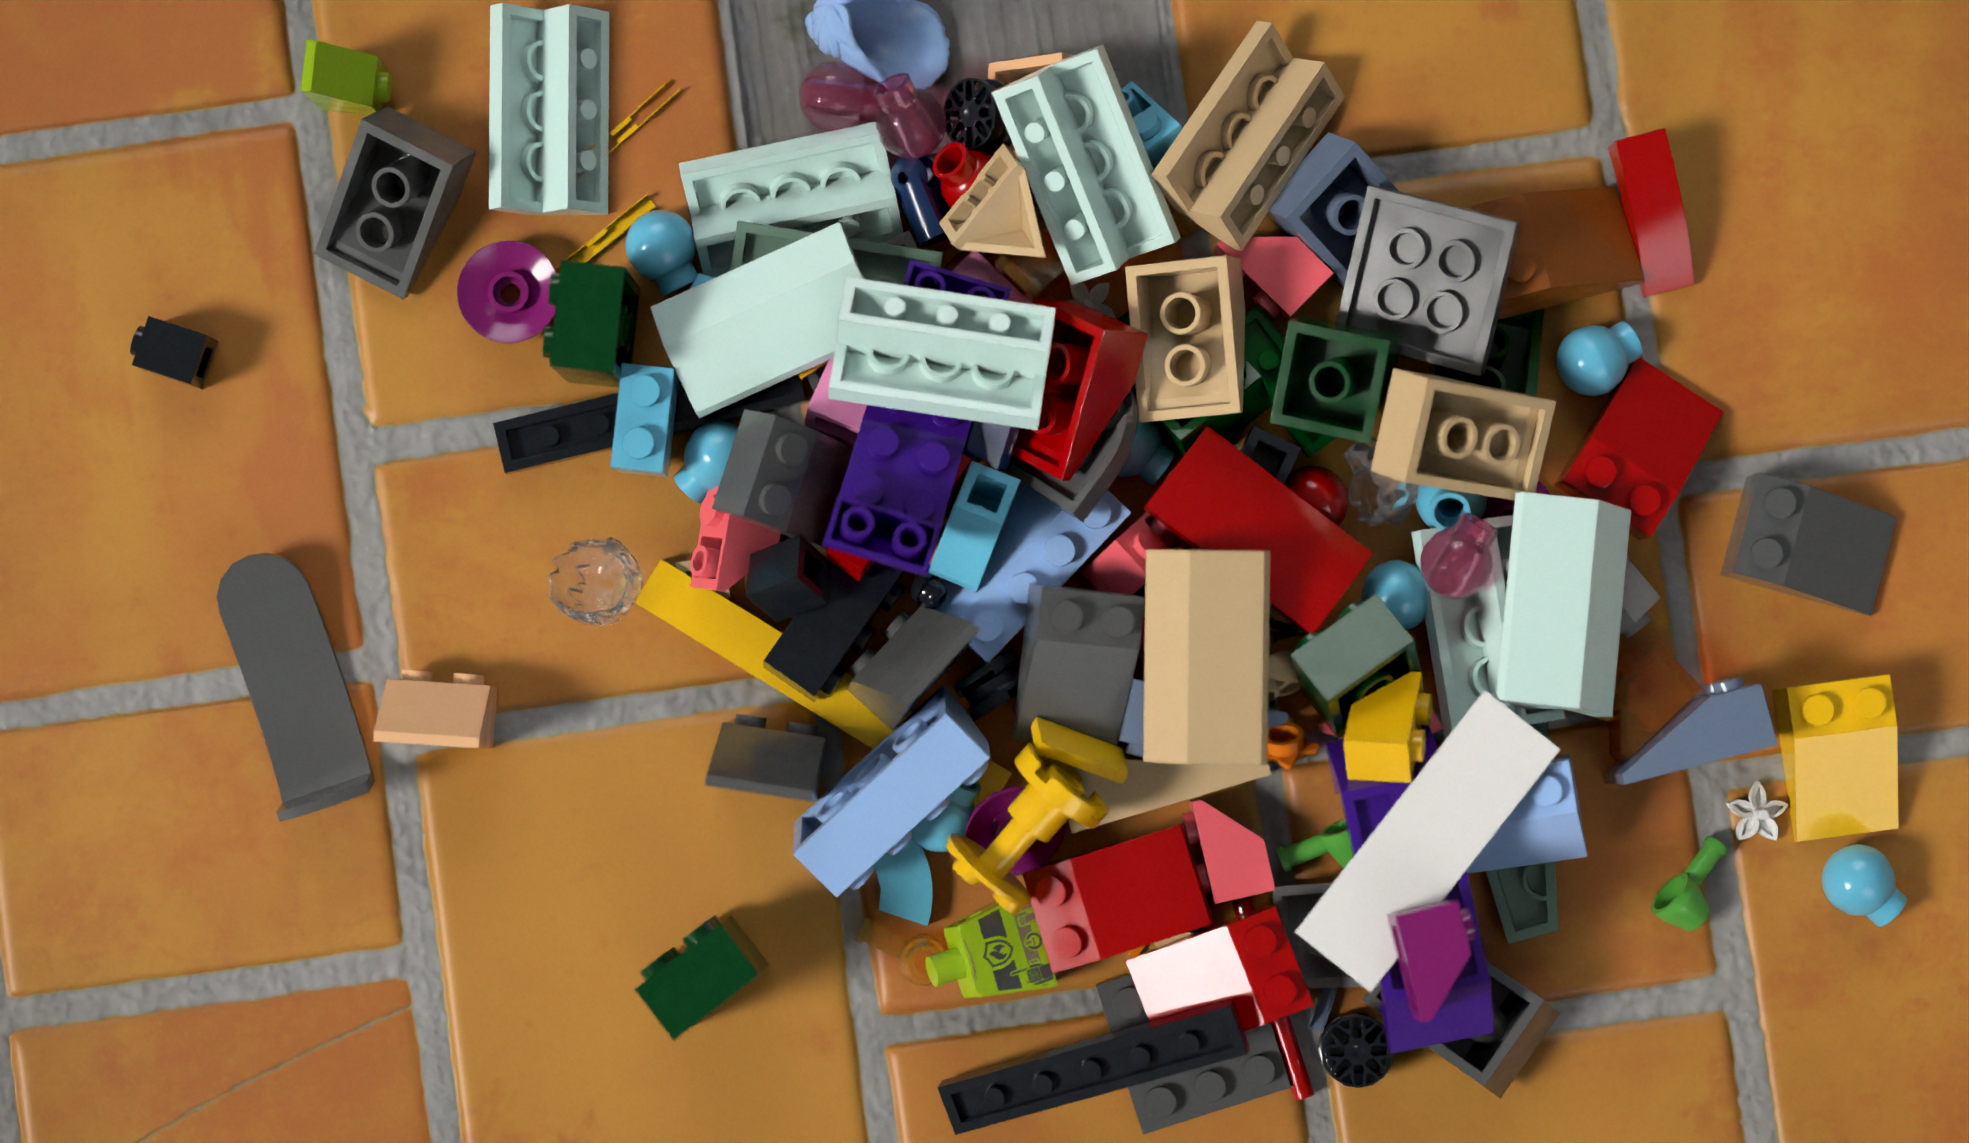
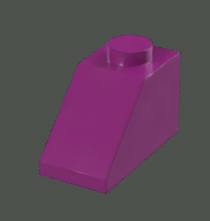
[1387,900,1475,1022]

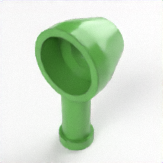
[1276,818,1353,872]
[1651,836,1728,932]

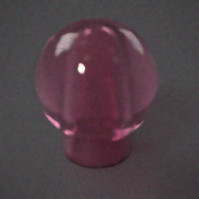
[799,61,883,132]
[872,73,947,159]
[1420,511,1498,599]

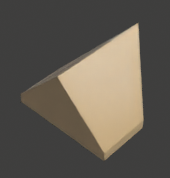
[939,143,1046,258]

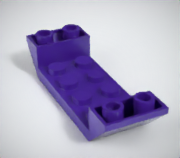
[823,259,1011,577]
[1325,725,1494,1054]

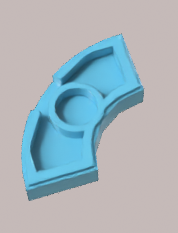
[872,838,933,926]

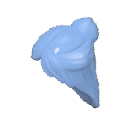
[805,0,950,97]

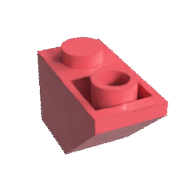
[1213,237,1334,323]
[690,486,781,592]
[1082,512,1188,594]
[1182,799,1276,904]

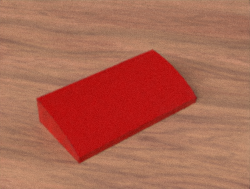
[1143,426,1373,635]

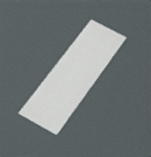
[1295,690,1560,992]

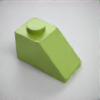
[300,39,393,115]

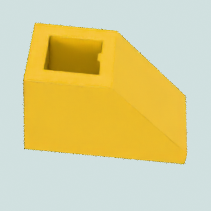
[1344,672,1433,783]

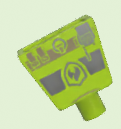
[925,901,1058,998]

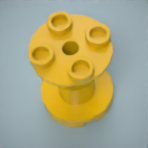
[946,743,1109,915]

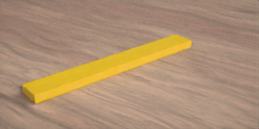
[634,559,1012,808]

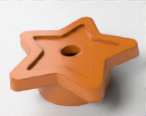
[1267,722,1319,770]

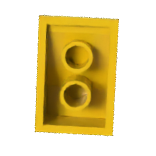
[1772,674,1899,842]

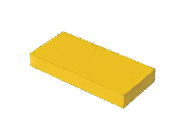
[1031,716,1129,784]

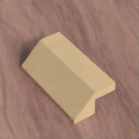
[1151,21,1345,251]
[1143,549,1270,765]

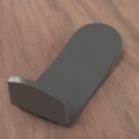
[217,553,375,822]

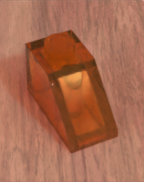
[995,226,1067,304]
[1609,643,1702,762]

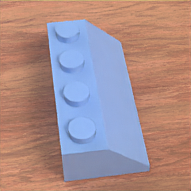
[923,483,1131,664]
[793,685,990,897]
[1467,753,1588,874]

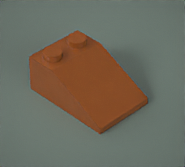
[1471,186,1645,320]

